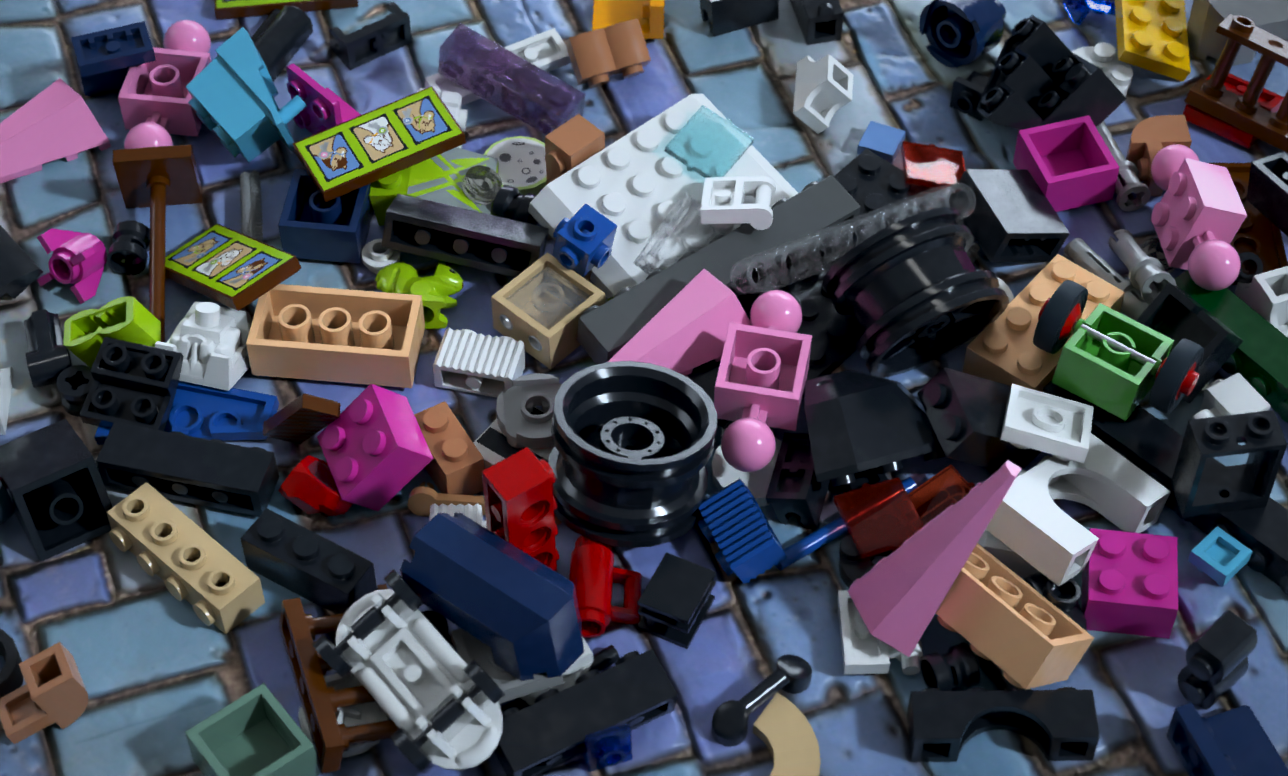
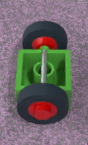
[1033,280,1204,421]

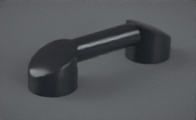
[711,654,812,747]

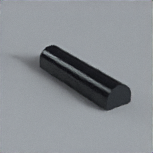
[254,6,313,82]

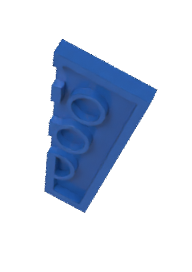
[94,381,279,445]

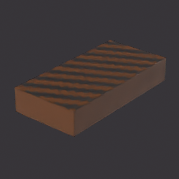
[263,393,341,444]

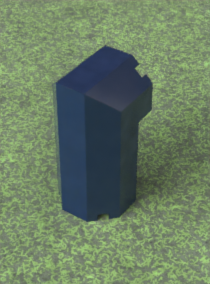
[400,513,584,681]

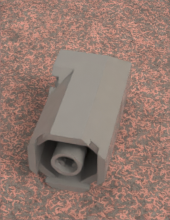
[1187,0,1288,66]

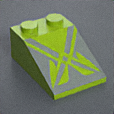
[369,147,499,226]

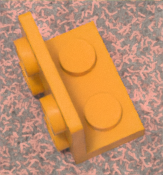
[592,0,665,39]

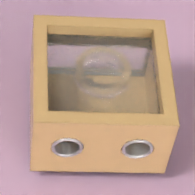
[491,252,605,370]

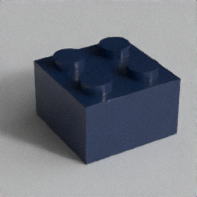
[278,169,374,264]

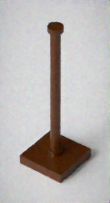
[113,144,203,343]

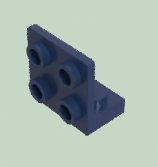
[71,21,156,96]
[1166,702,1288,776]

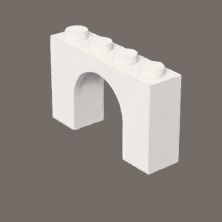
[986,433,1171,586]

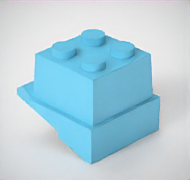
[185,27,307,163]

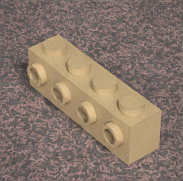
[107,482,265,635]

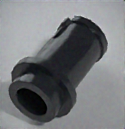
[1235,252,1263,284]

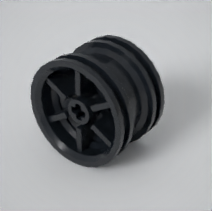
[822,207,1009,377]
[548,361,717,548]

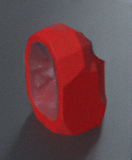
[279,455,354,517]

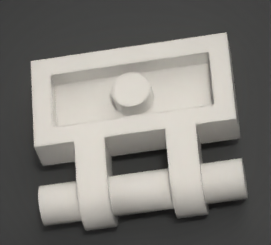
[837,590,923,675]

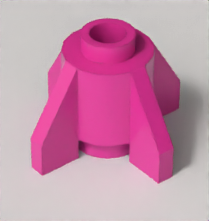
[37,228,107,304]

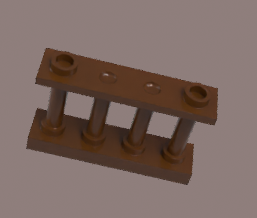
[1184,14,1288,153]
[279,584,399,774]

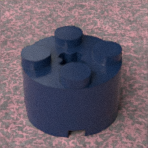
[919,0,1006,68]

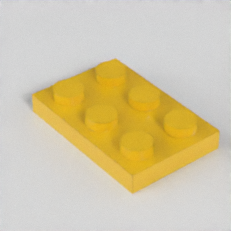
[1115,0,1191,82]

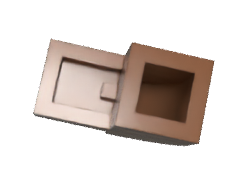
[1126,115,1192,196]
[0,642,89,744]

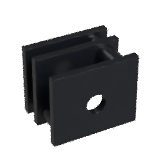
[638,552,716,649]

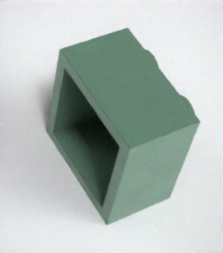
[185,683,320,776]

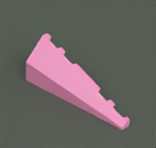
[0,78,111,184]
[608,268,752,376]
[848,461,1021,657]

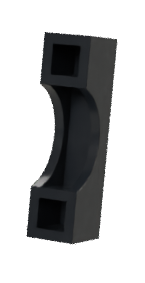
[907,687,1100,762]

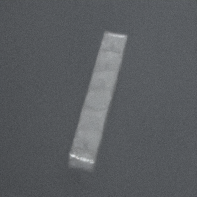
[730,183,976,295]

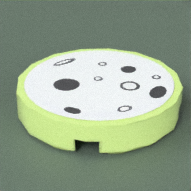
[484,136,547,195]

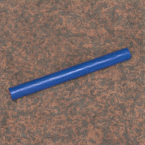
[775,477,918,570]

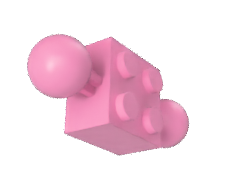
[118,20,212,149]
[1151,144,1247,291]
[714,290,812,472]

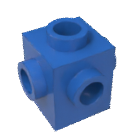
[552,203,618,277]

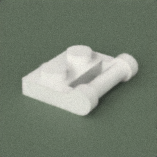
[700,176,776,230]

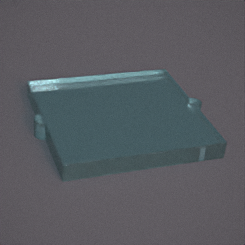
[664,105,754,178]

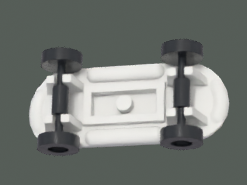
[312,569,505,772]

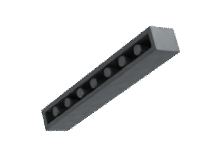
[576,175,861,365]

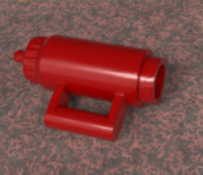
[569,535,642,638]

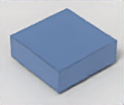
[857,121,906,164]

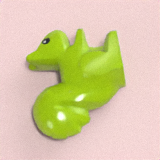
[375,260,464,329]

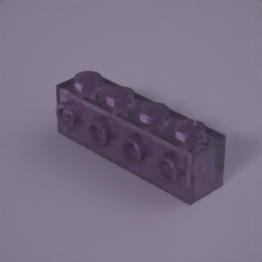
[438,23,586,135]

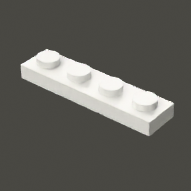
[425,28,571,106]

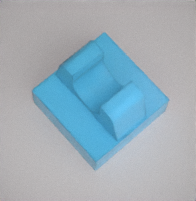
[1188,526,1252,587]

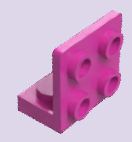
[286,63,361,135]

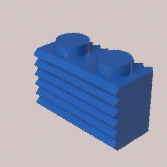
[697,478,788,584]

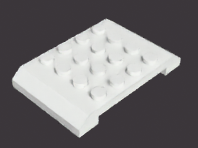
[528,94,798,300]

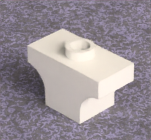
[793,54,853,134]
[1235,266,1288,338]

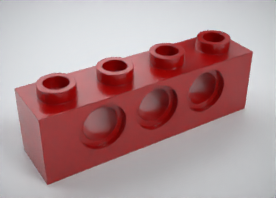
[482,447,559,572]

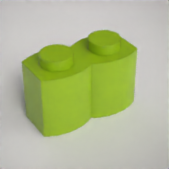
[63,296,161,368]

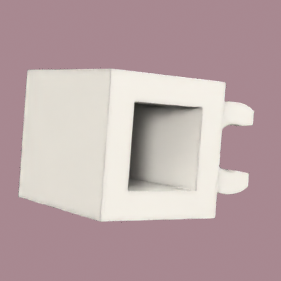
[1192,372,1271,444]

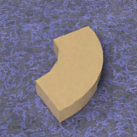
[753,692,821,776]

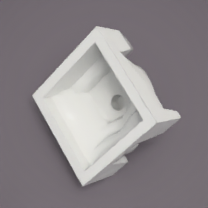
[155,301,252,391]

